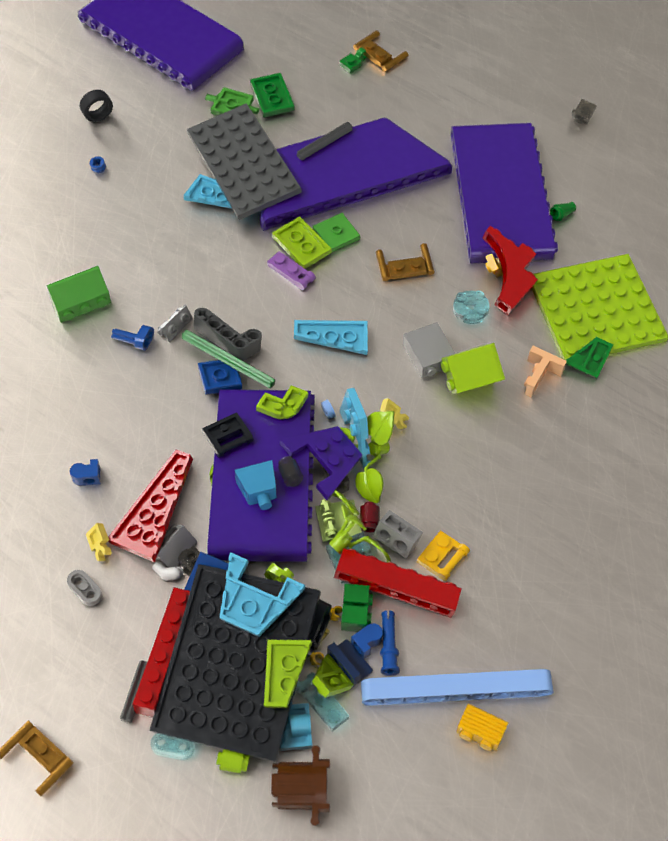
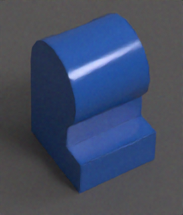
[69,459,100,486]
[351,624,383,659]

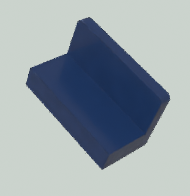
[327,639,373,687]

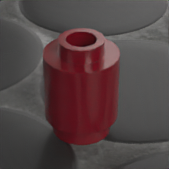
[360,502,380,533]

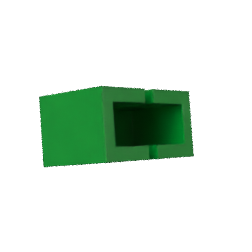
[341,584,373,632]

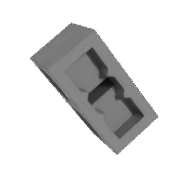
[373,510,423,559]

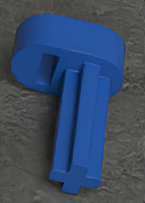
[111,325,154,350]

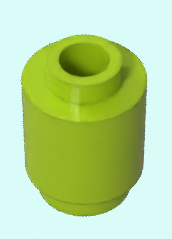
[216,749,250,774]

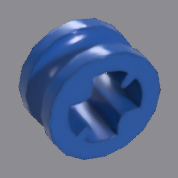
[89,156,106,173]

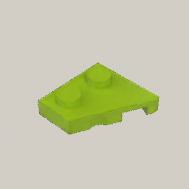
[312,654,354,698]

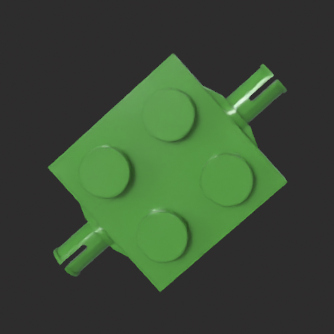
[205,87,259,116]

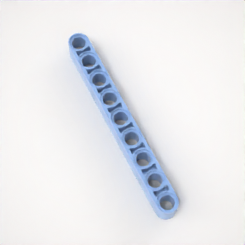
[361,669,554,706]

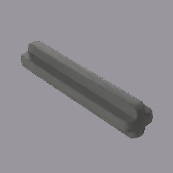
[120,660,147,723]

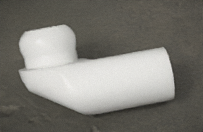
[152,561,183,581]

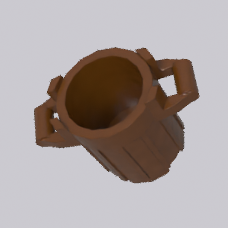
[271,745,330,826]

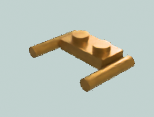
[353,30,409,72]
[376,243,435,282]
[0,720,74,797]

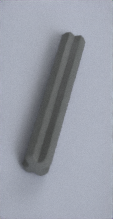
[297,122,352,160]

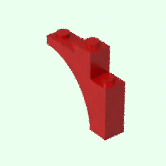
[482,226,538,316]

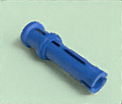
[380,611,400,676]

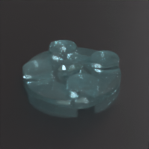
[453,291,490,324]

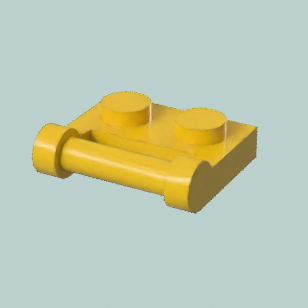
[417,530,470,581]

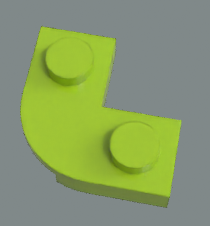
[256,385,308,419]

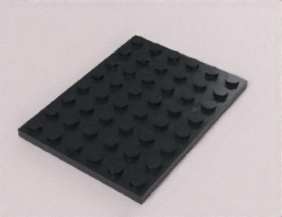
[149,564,321,763]

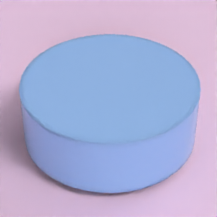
[321,399,336,419]

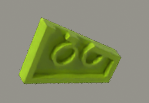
[264,640,312,708]

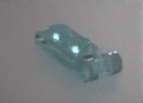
[296,672,349,731]

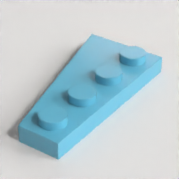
[294,320,368,355]

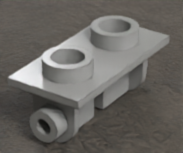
[157,305,193,342]

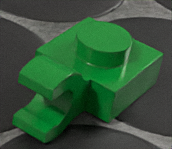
[339,47,367,74]

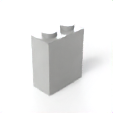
[403,322,455,378]

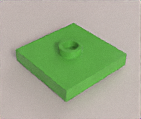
[313,213,360,252]

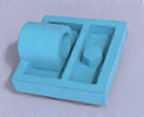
[280,703,312,751]

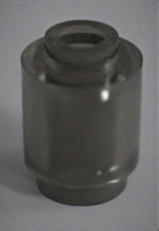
[278,456,303,487]

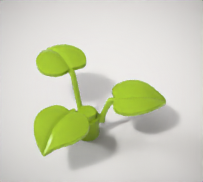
[340,411,394,503]
[329,490,391,562]

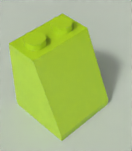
[441,343,505,394]

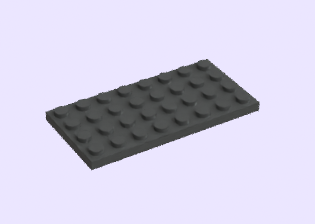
[187,103,302,220]

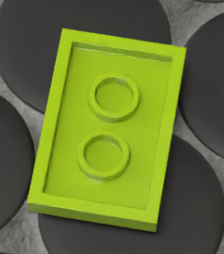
[272,216,332,269]

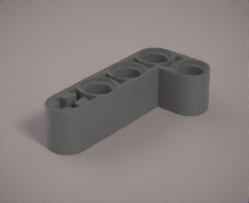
[193,308,262,361]

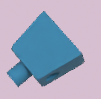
[235,460,276,510]

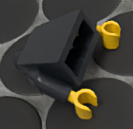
[307,599,342,666]

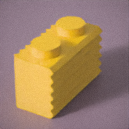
[456,704,509,751]

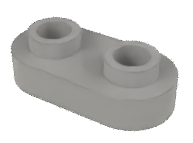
[67,570,102,606]

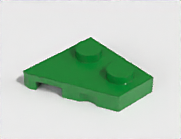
[566,337,613,379]

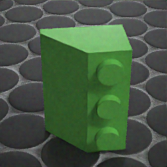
[46,266,111,323]

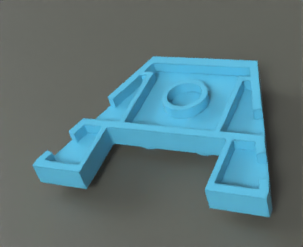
[339,388,370,469]
[219,553,306,637]

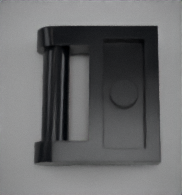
[202,412,254,458]

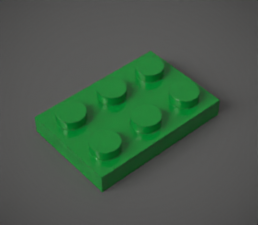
[250,73,295,118]

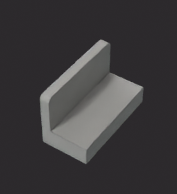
[156,524,197,568]

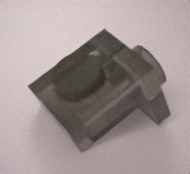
[571,99,597,124]

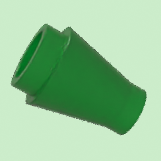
[550,202,576,221]

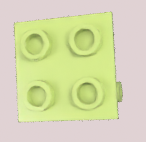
[315,499,362,542]

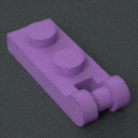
[267,251,316,290]

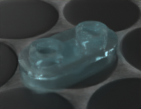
[150,733,195,761]

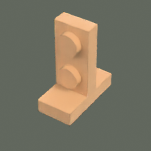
[524,346,567,397]

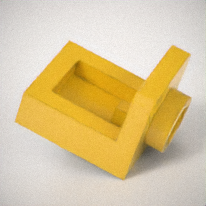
[485,253,503,278]

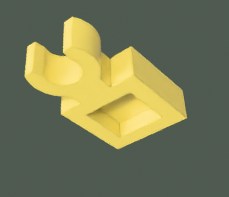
[380,398,409,430]
[86,523,111,561]

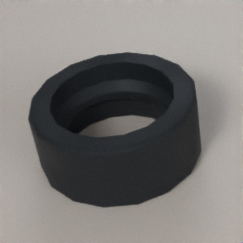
[79,89,113,122]

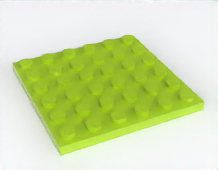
[532,254,668,360]

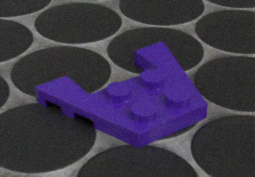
[280,426,362,501]

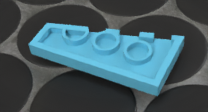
[184,174,231,208]

